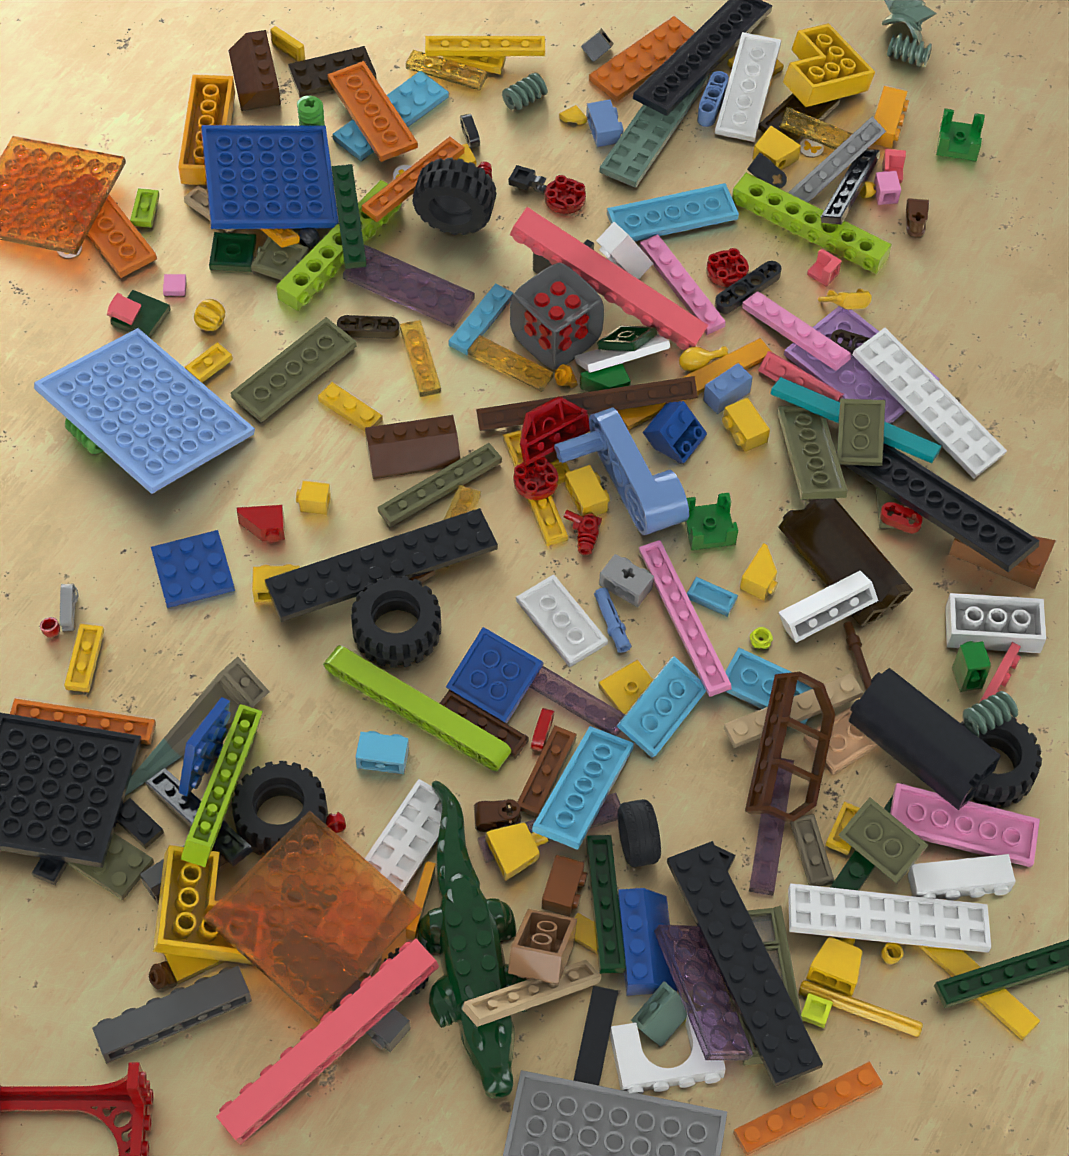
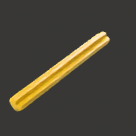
[799,980,923,1037]

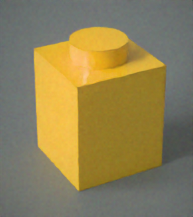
[296,481,331,515]

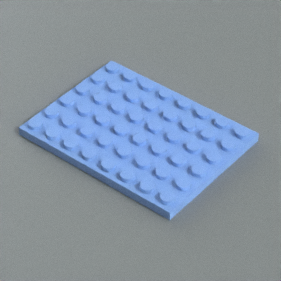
[34,328,255,494]

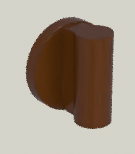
[149,961,178,989]

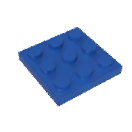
[151,530,235,608]
[446,627,544,724]
[179,697,231,796]

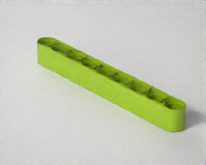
[323,645,512,771]

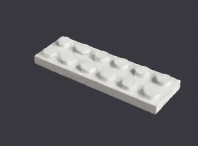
[715,32,781,142]

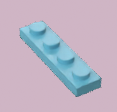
[449,283,513,355]

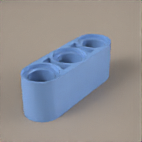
[697,71,729,127]

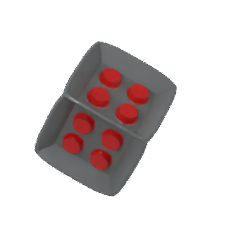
[510,263,604,370]

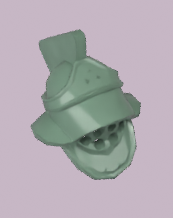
[882,0,937,46]

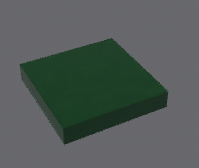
[209,232,257,272]
[110,290,171,338]
[597,325,657,351]

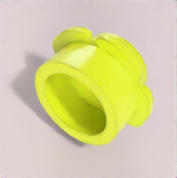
[750,627,773,649]

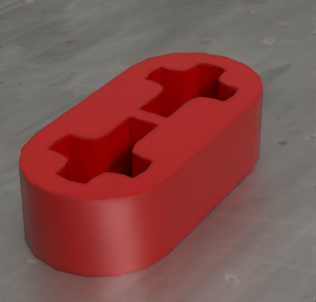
[880,502,923,534]
[531,708,555,752]

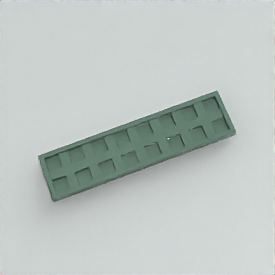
[599,75,709,188]

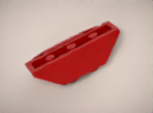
[520,396,590,465]

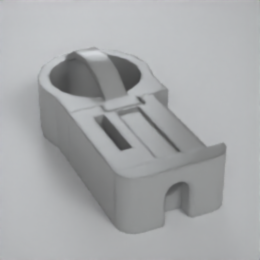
[60,583,79,631]

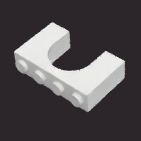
[610,1010,726,1094]

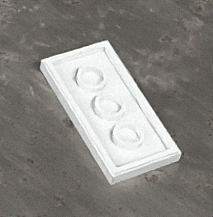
[574,334,670,373]
[516,574,608,667]

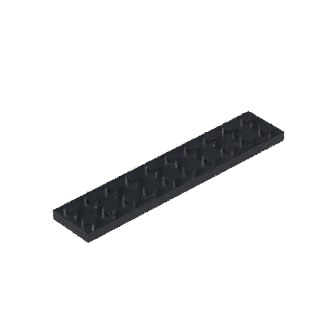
[633,0,773,116]
[836,443,1039,572]
[265,508,498,622]
[667,841,823,1087]

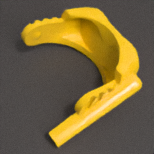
[818,288,872,310]

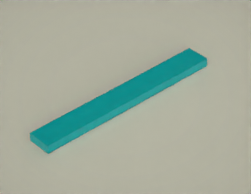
[770,377,941,463]

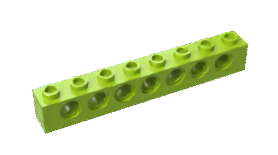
[732,172,892,274]
[276,180,402,311]
[181,704,263,867]

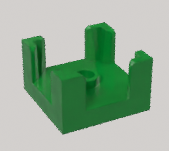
[936,108,985,161]
[685,493,738,551]

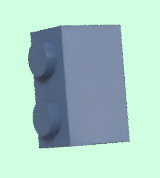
[586,99,623,147]
[703,363,753,414]

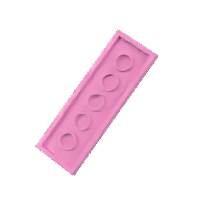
[890,783,1040,867]

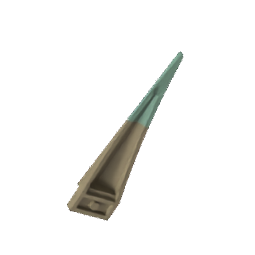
[125,657,270,796]

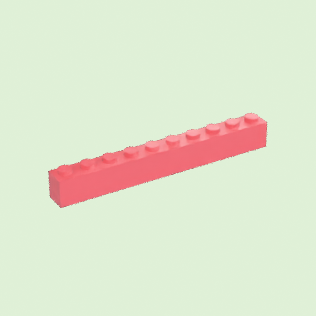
[510,207,708,350]
[216,939,439,1145]

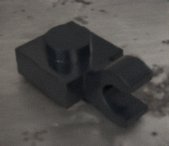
[508,165,547,193]

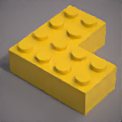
[783,23,875,107]
[153,845,265,965]

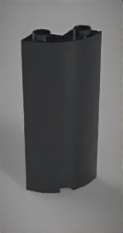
[849,668,1001,810]

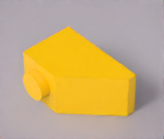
[740,543,778,601]

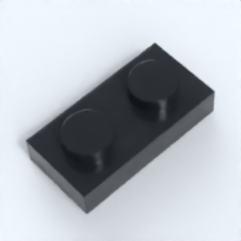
[117,798,164,849]

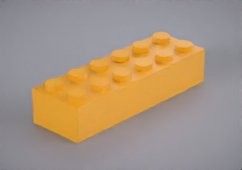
[178,74,235,185]

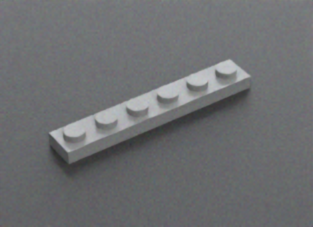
[788,116,886,203]

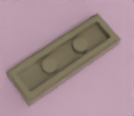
[790,814,834,886]

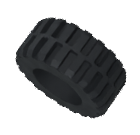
[412,158,497,235]
[351,575,441,668]
[961,716,1042,808]
[231,761,328,859]

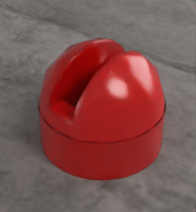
[40,617,60,638]
[326,812,346,833]

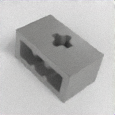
[599,554,654,608]

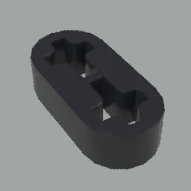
[460,114,480,148]

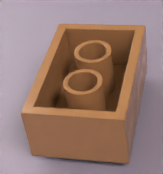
[508,909,577,983]

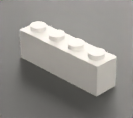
[596,222,654,279]
[778,571,878,643]
[908,854,1016,900]

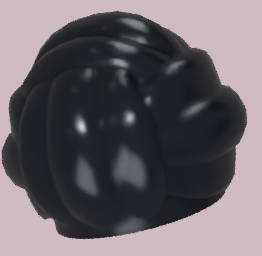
[298,228,320,250]

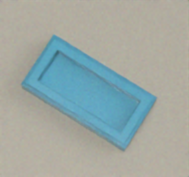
[687,577,738,617]

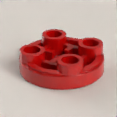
[544,175,586,214]
[706,248,749,288]
[513,457,558,500]

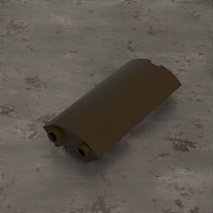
[778,498,913,626]

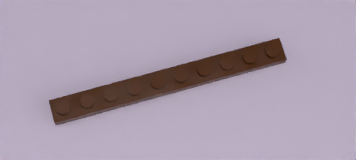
[476,376,698,431]

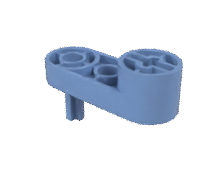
[554,408,689,535]

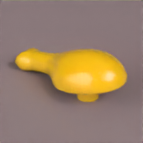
[679,346,728,372]

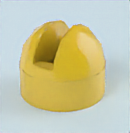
[860,181,876,198]
[881,942,903,964]

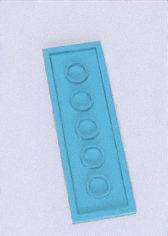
[332,71,449,161]
[607,183,739,241]
[532,726,634,850]

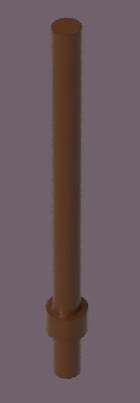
[843,621,872,691]

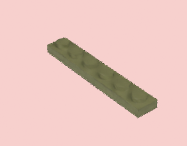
[378,443,502,528]

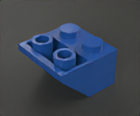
[643,401,707,464]

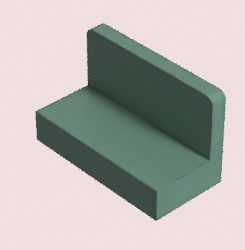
[631,981,694,1046]

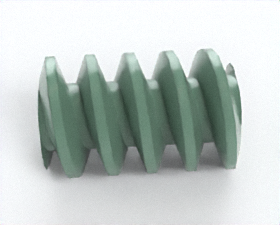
[887,33,932,67]
[502,72,548,110]
[963,691,1018,737]

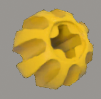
[194,299,225,331]

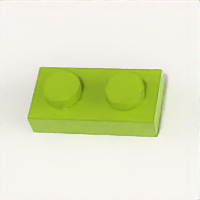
[130,188,160,228]

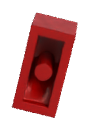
[237,505,285,542]

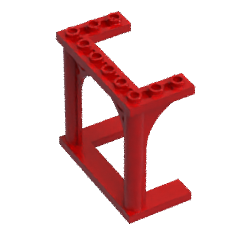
[0,1062,154,1156]

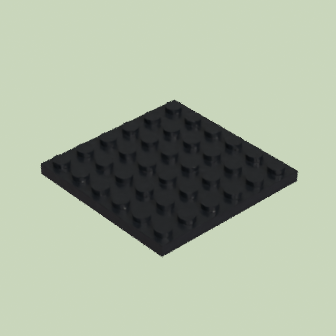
[0,712,142,868]

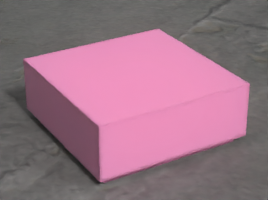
[163,274,186,296]

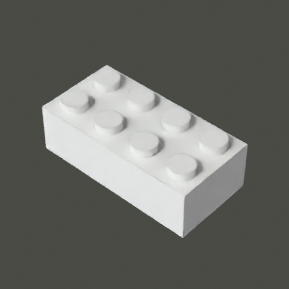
[945,593,1046,653]

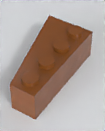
[949,536,1056,589]

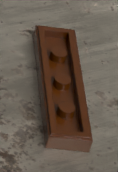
[439,690,529,759]

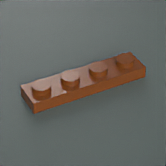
[517,725,577,817]

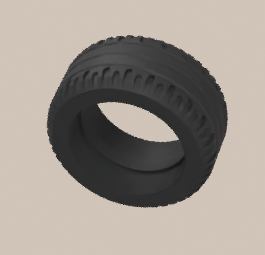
[617,799,661,867]

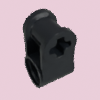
[747,153,787,189]

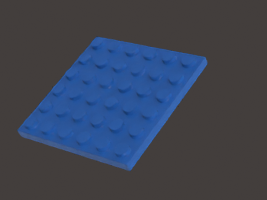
[201,125,339,229]

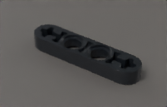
[715,261,782,314]

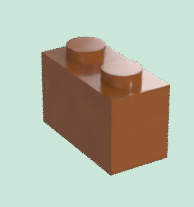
[541,855,588,917]

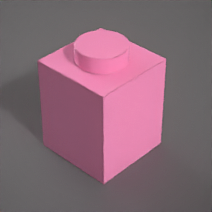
[874,171,901,205]

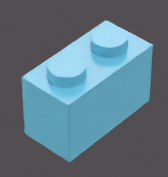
[355,731,409,774]

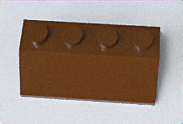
[228,30,281,111]
[365,415,460,479]

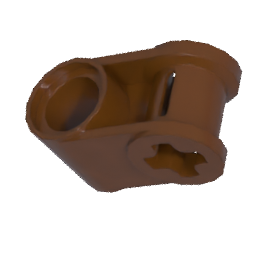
[906,198,929,238]
[474,799,521,832]

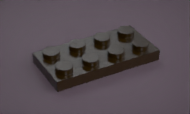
[288,46,377,98]
[758,93,840,143]

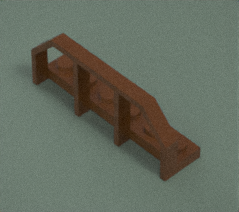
[745,671,836,822]

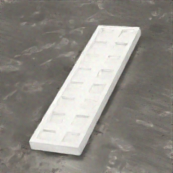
[852,328,1007,479]
[314,779,460,962]
[788,883,991,953]

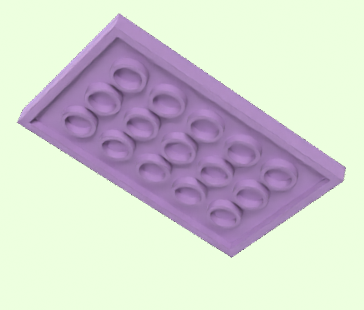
[784,306,940,424]

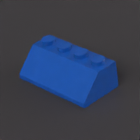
[618,888,677,996]

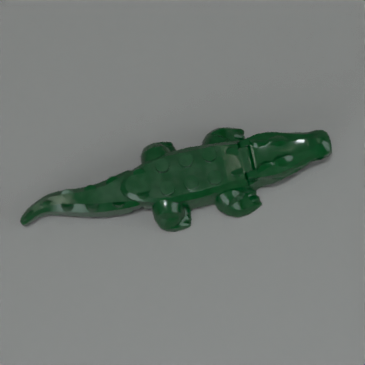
[418,780,527,1098]

